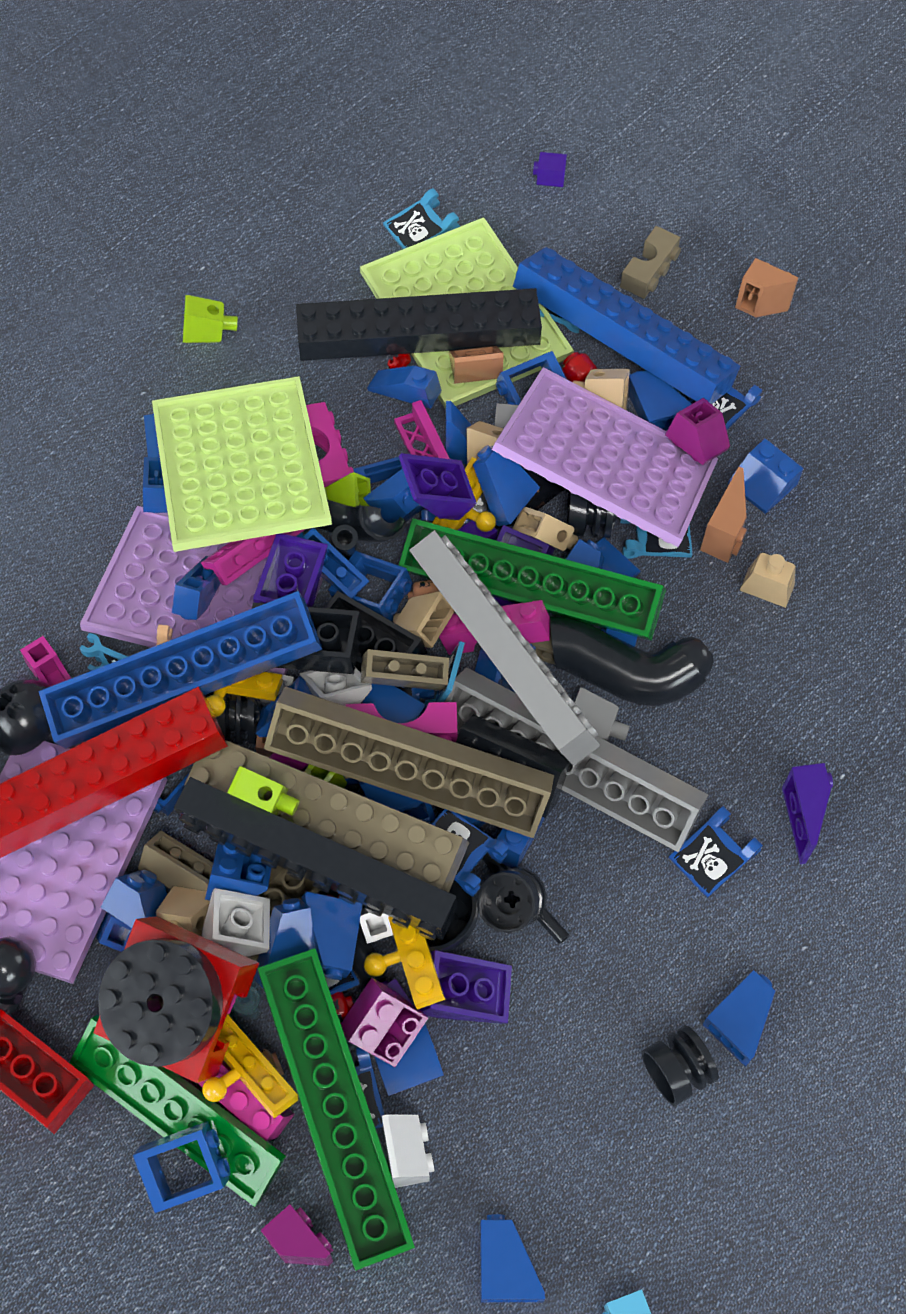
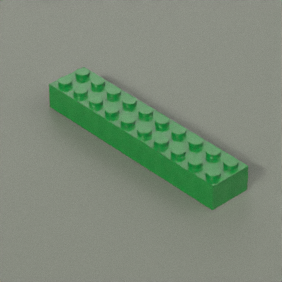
[399,518,666,641]
[258,948,415,1271]

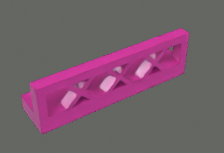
[394,400,450,459]
[201,529,305,586]

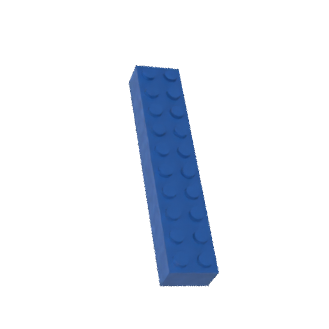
[513,247,740,404]
[38,591,322,749]

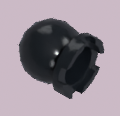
[0,936,37,1014]

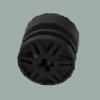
[567,492,616,539]
[208,691,262,744]
[477,867,547,933]
[641,1025,719,1106]

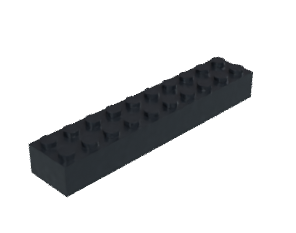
[296,288,542,361]
[174,777,457,941]

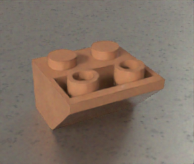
[735,258,798,317]

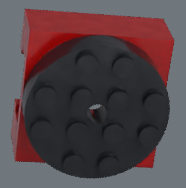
[93,916,259,1083]

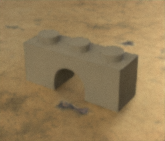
[620,226,681,299]

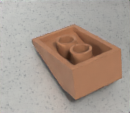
[700,467,747,563]

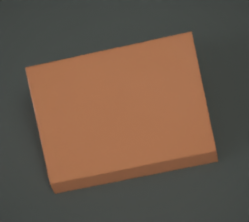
[449,346,504,384]

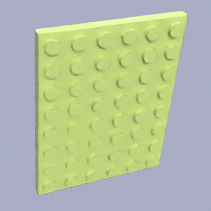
[360,217,574,410]
[152,376,332,552]

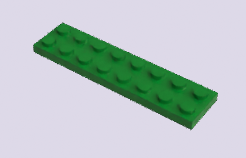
[69,1015,286,1207]

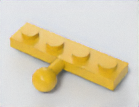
[432,457,496,532]
[207,672,283,717]
[364,916,445,1010]
[202,1014,298,1118]

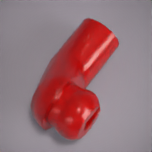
[388,354,411,369]

